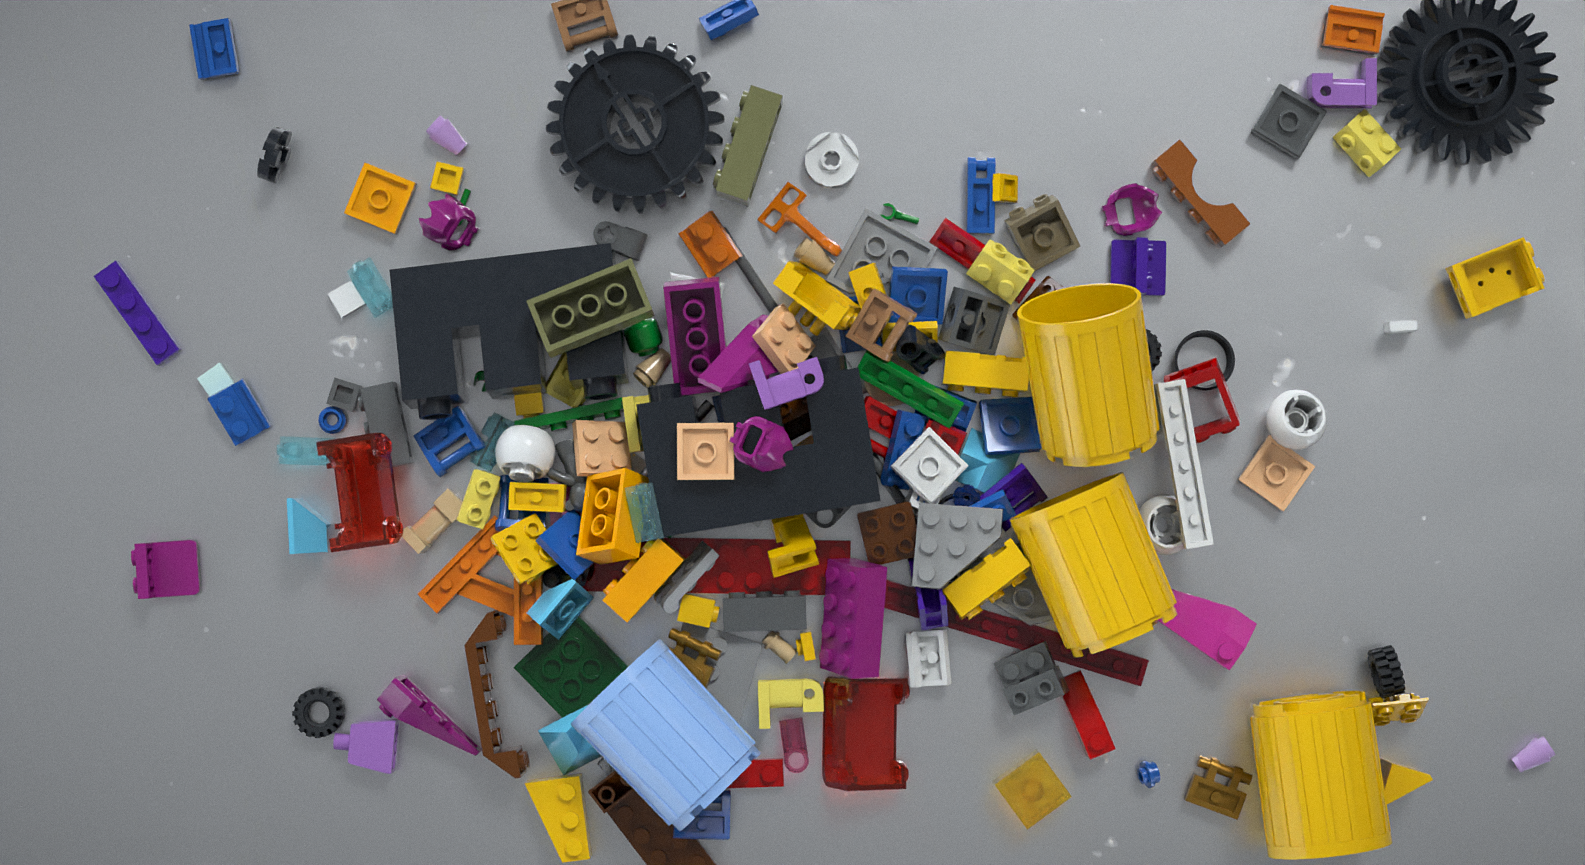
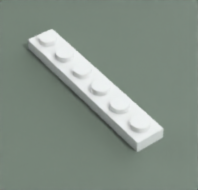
[1156,379,1214,549]

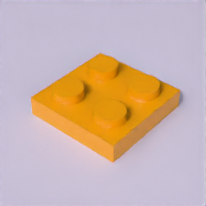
[344,162,417,234]

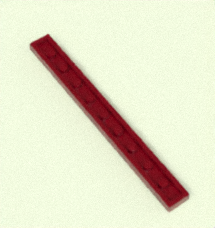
[884,580,1149,686]

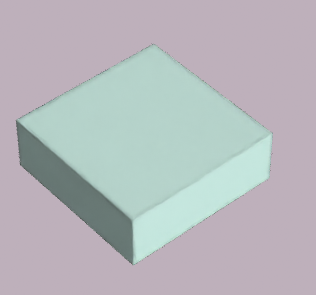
[197,363,235,396]

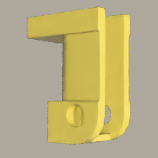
[758,678,824,729]

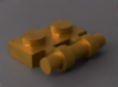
[668,628,722,688]
[1184,756,1253,820]

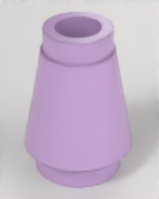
[426,115,467,155]
[1512,736,1556,772]

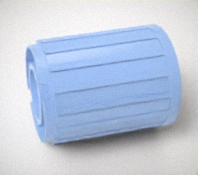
[570,639,761,832]

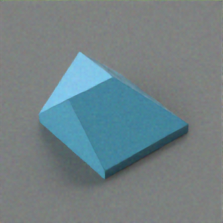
[955,428,1020,493]
[287,498,331,554]
[527,579,594,640]
[538,705,601,776]

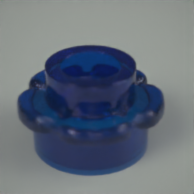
[953,484,980,507]

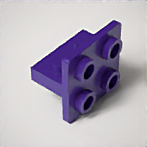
[1110,237,1166,296]

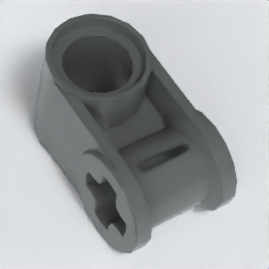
[593,221,648,261]

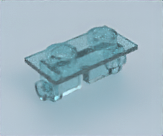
[347,257,393,318]
[469,412,515,471]
[277,436,335,466]
[625,482,664,543]

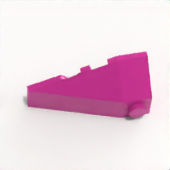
[1157,589,1257,670]

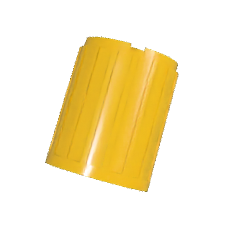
[1017,283,1160,467]
[1010,472,1177,657]
[1250,691,1392,860]

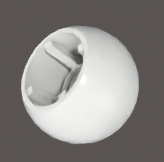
[1266,390,1327,450]
[495,425,555,483]
[1139,495,1184,555]

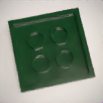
[513,615,629,718]

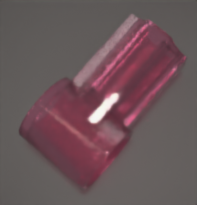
[779,717,810,773]

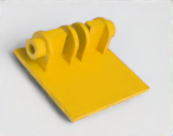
[1367,693,1429,726]

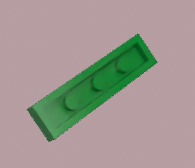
[858,350,964,429]
[514,397,624,432]

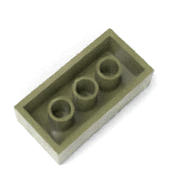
[712,85,783,206]
[527,259,655,358]

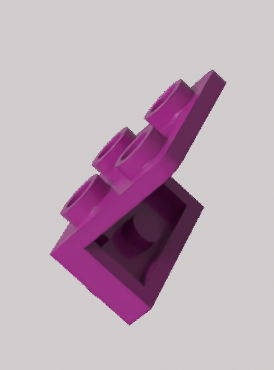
[131,540,200,599]

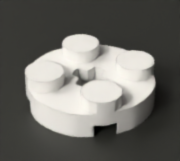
[805,132,859,188]

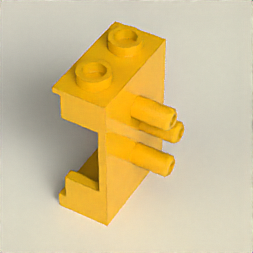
[1445,237,1545,319]
[773,261,861,336]

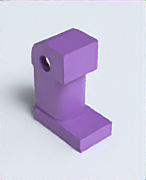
[1307,58,1377,109]
[749,357,824,410]

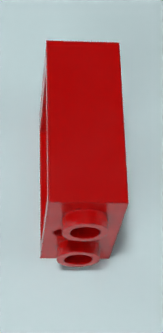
[1164,358,1240,443]

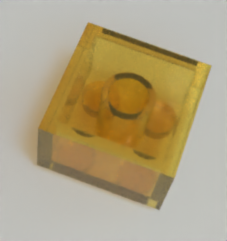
[992,749,1072,830]

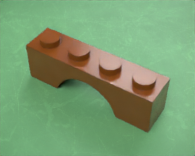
[1151,140,1250,247]

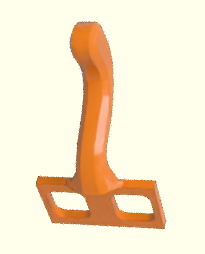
[757,182,842,257]

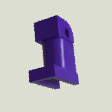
[907,557,948,631]

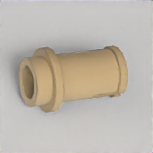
[762,631,797,664]

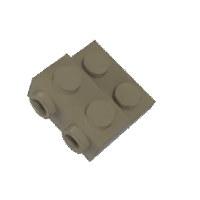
[1005,194,1081,272]

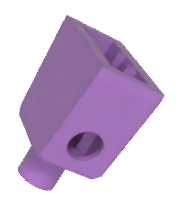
[333,719,399,774]

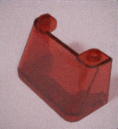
[316,433,403,552]
[822,676,910,791]

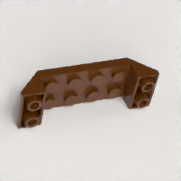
[464,610,530,779]
[588,771,717,865]

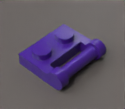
[979,463,1048,532]

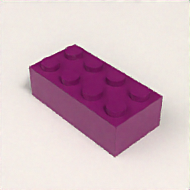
[663,277,727,395]
[819,558,887,679]

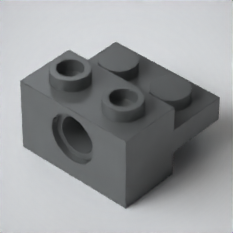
[938,287,1010,356]
[994,641,1069,716]

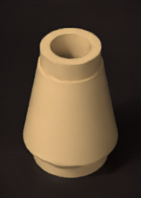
[793,237,835,275]
[633,348,671,388]

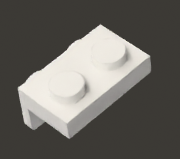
[904,629,952,688]

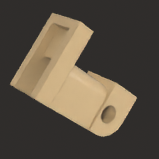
[399,488,463,554]

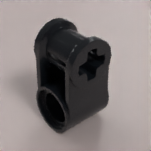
[896,324,945,374]

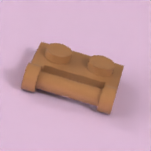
[551,0,618,52]
[846,288,917,362]

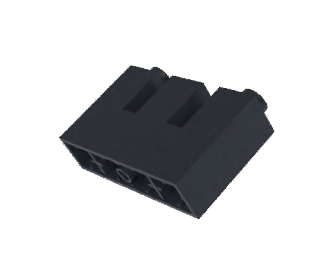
[389,243,629,420]
[636,355,881,538]

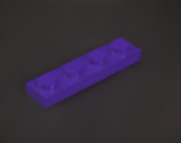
[93,260,181,366]

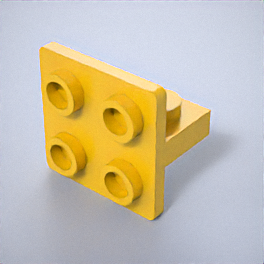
[491,514,558,585]

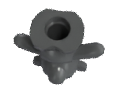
[546,439,587,512]

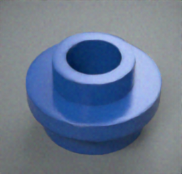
[318,406,346,434]
[1137,760,1160,788]

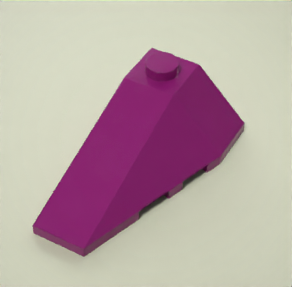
[698,314,780,393]
[377,674,482,756]

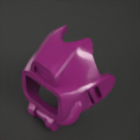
[1102,183,1162,236]
[419,193,479,251]
[729,417,794,473]

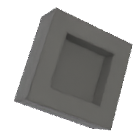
[326,377,362,412]

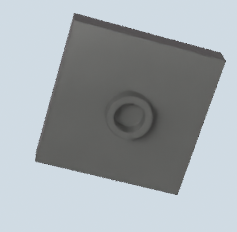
[1251,84,1327,159]

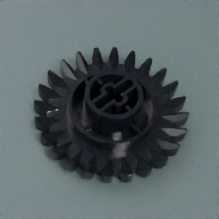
[1377,0,1558,165]
[546,34,725,214]

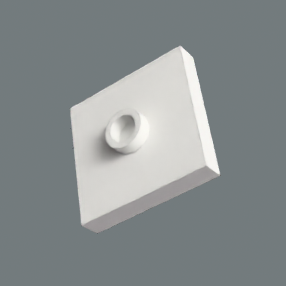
[890,427,969,504]

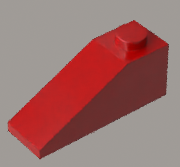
[1062,670,1116,760]

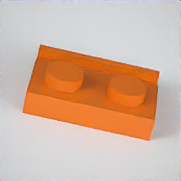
[1323,5,1385,54]
[678,211,742,278]

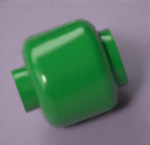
[623,318,663,357]

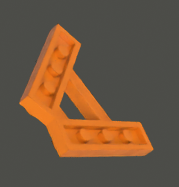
[418,515,543,645]

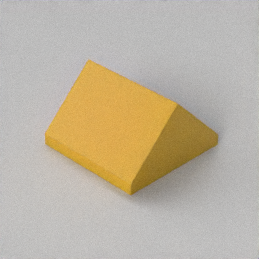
[1380,758,1433,804]

